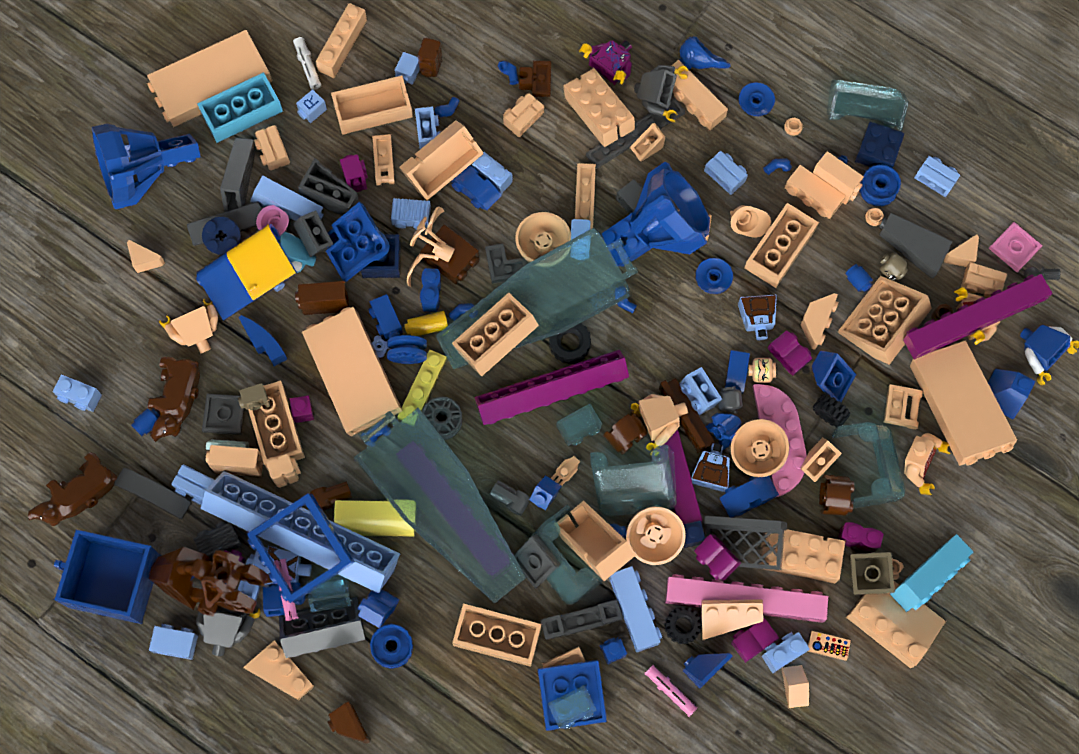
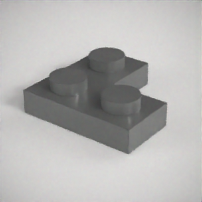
[485,243,529,284]

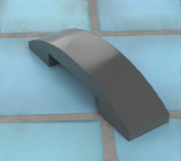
[115,467,192,520]
[540,600,623,640]

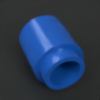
[845,264,873,292]
[131,408,160,436]

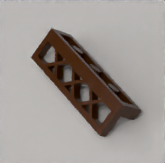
[659,378,715,453]

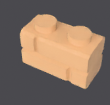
[503,93,544,137]
[254,125,290,171]
[961,262,1007,298]
[266,454,301,488]

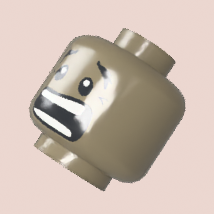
[879,253,908,280]

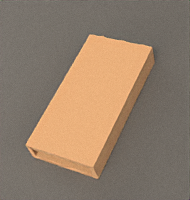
[147,30,272,127]
[302,307,403,436]
[910,341,1017,466]

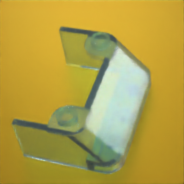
[827,80,909,131]
[832,422,905,508]
[525,504,603,604]

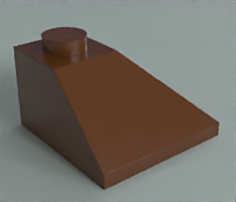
[327,701,370,744]

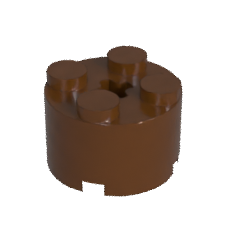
[603,411,648,455]
[819,475,855,516]

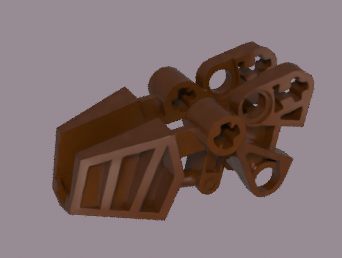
[148,547,268,616]

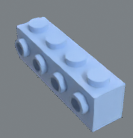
[609,566,662,653]

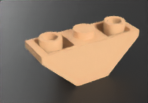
[801,293,839,350]

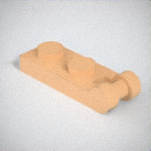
[372,134,395,186]

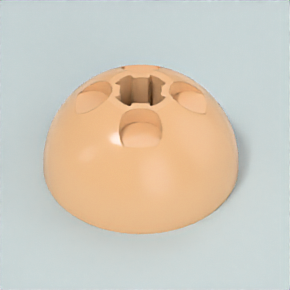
[515,212,571,266]
[731,419,789,477]
[626,506,685,565]

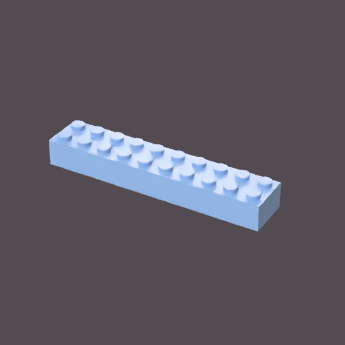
[201,471,400,593]

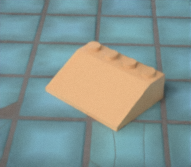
[838,276,932,365]
[846,581,946,668]

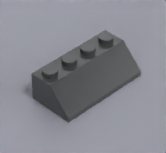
[279,597,365,658]

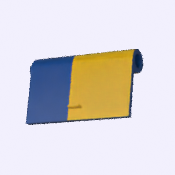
[196,224,297,320]

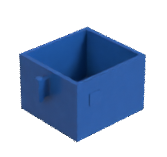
[54,530,162,624]

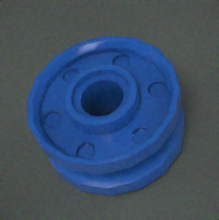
[859,165,901,207]
[387,335,427,364]
[370,624,413,669]

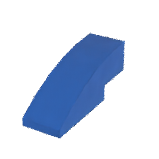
[238,315,288,366]

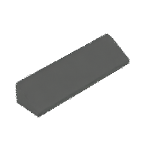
[187,202,261,246]

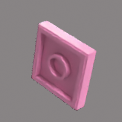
[989,222,1042,273]

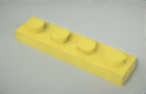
[397,349,447,426]

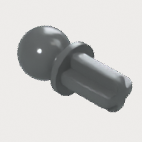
[1024,267,1061,280]

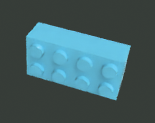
[197,73,283,143]
[890,534,973,612]

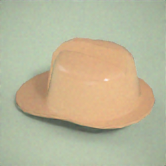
[730,205,771,238]

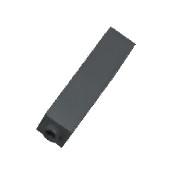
[220,138,255,212]
[879,213,952,279]

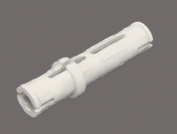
[293,37,322,90]

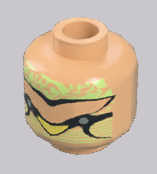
[749,358,776,383]

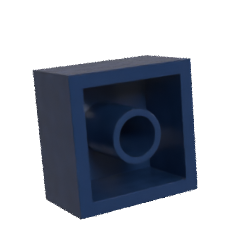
[855,121,905,168]
[361,234,401,278]

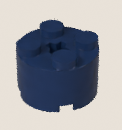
[202,217,242,255]

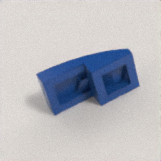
[725,350,750,394]

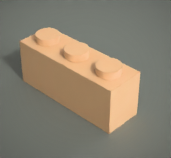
[785,165,846,219]

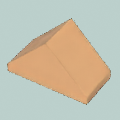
[630,123,665,161]
[944,234,979,267]
[127,240,165,273]
[782,665,809,708]

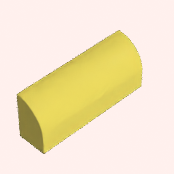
[334,501,415,537]

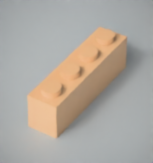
[316,3,367,78]
[671,60,728,130]

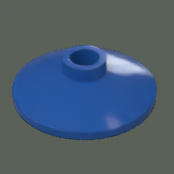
[739,83,775,116]
[695,258,733,294]

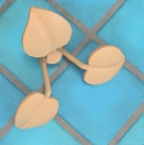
[407,206,455,287]

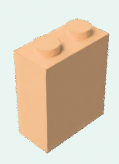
[813,151,864,205]
[206,445,263,477]

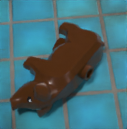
[147,357,200,442]
[28,452,117,526]

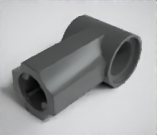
[490,480,530,516]

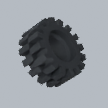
[812,394,850,428]
[665,606,702,644]

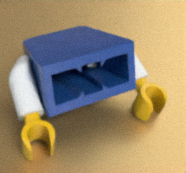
[1020,325,1079,385]

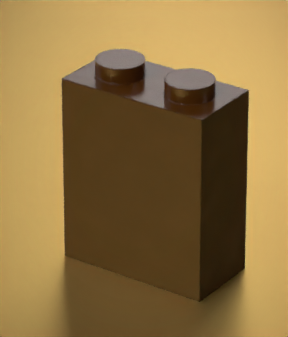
[420,225,480,285]
[295,281,349,315]

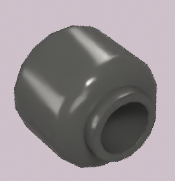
[718,386,743,414]

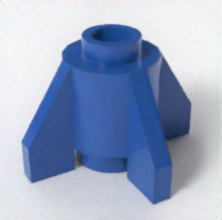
[705,413,741,450]

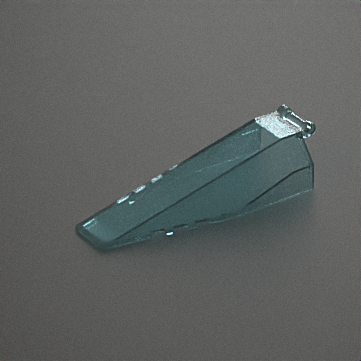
[436,228,638,369]
[354,408,526,603]

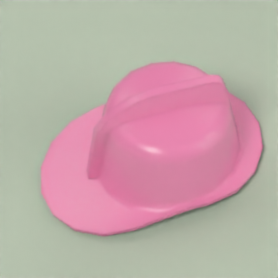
[256,205,289,235]

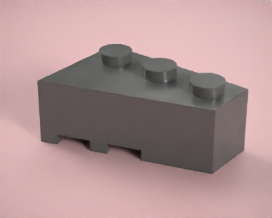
[298,158,358,215]

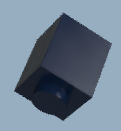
[683,521,705,548]

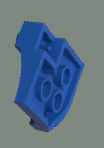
[326,202,390,282]

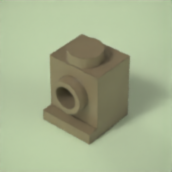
[238,383,270,410]

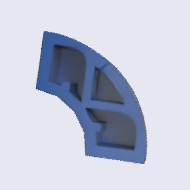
[451,166,502,210]
[720,476,779,518]

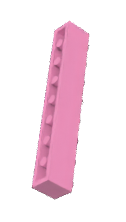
[665,574,828,623]

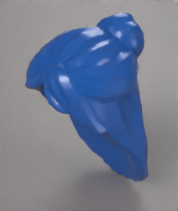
[679,36,731,70]

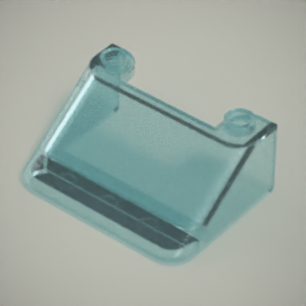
[590,445,677,516]

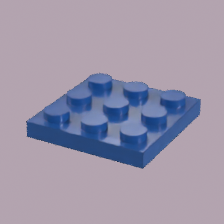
[538,660,607,731]

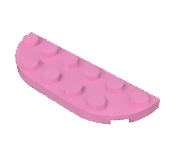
[752,384,807,497]

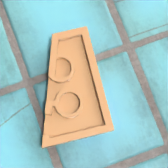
[702,599,763,640]
[243,640,314,700]

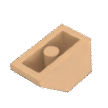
[800,437,842,482]

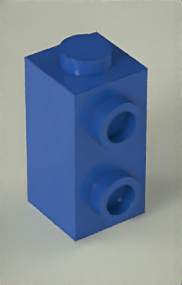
[368,294,403,340]

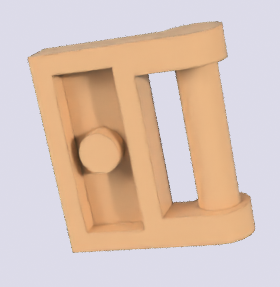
[883,384,923,429]

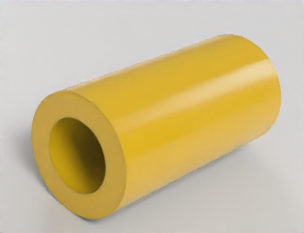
[404,311,448,336]

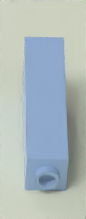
[250,175,324,221]

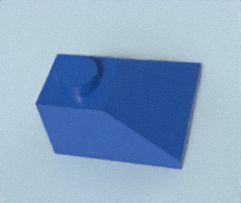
[811,351,856,402]
[988,369,1036,419]
[683,653,733,689]

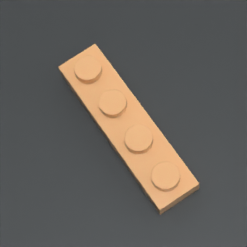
[575,163,596,235]

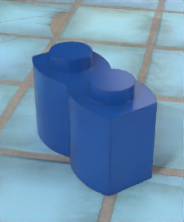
[420,268,441,312]
[358,589,400,628]

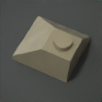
[850,552,895,595]

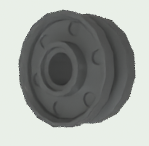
[421,397,462,440]

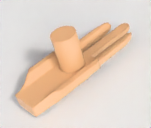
[550,456,580,486]

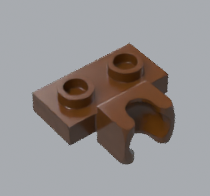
[519,61,551,97]

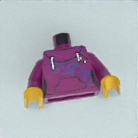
[579,40,632,85]

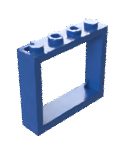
[247,493,355,603]

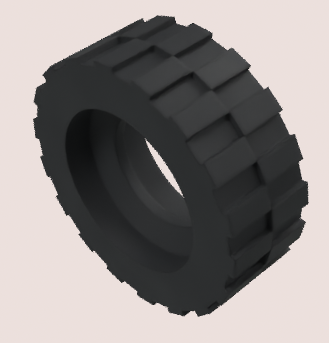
[549,320,591,364]

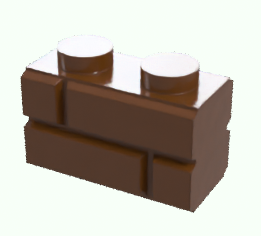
[418,37,442,77]

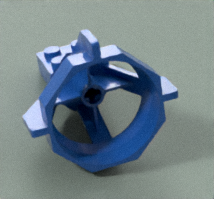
[92,124,201,209]
[602,162,710,267]

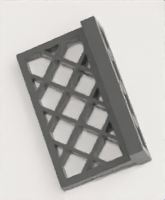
[704,516,787,570]

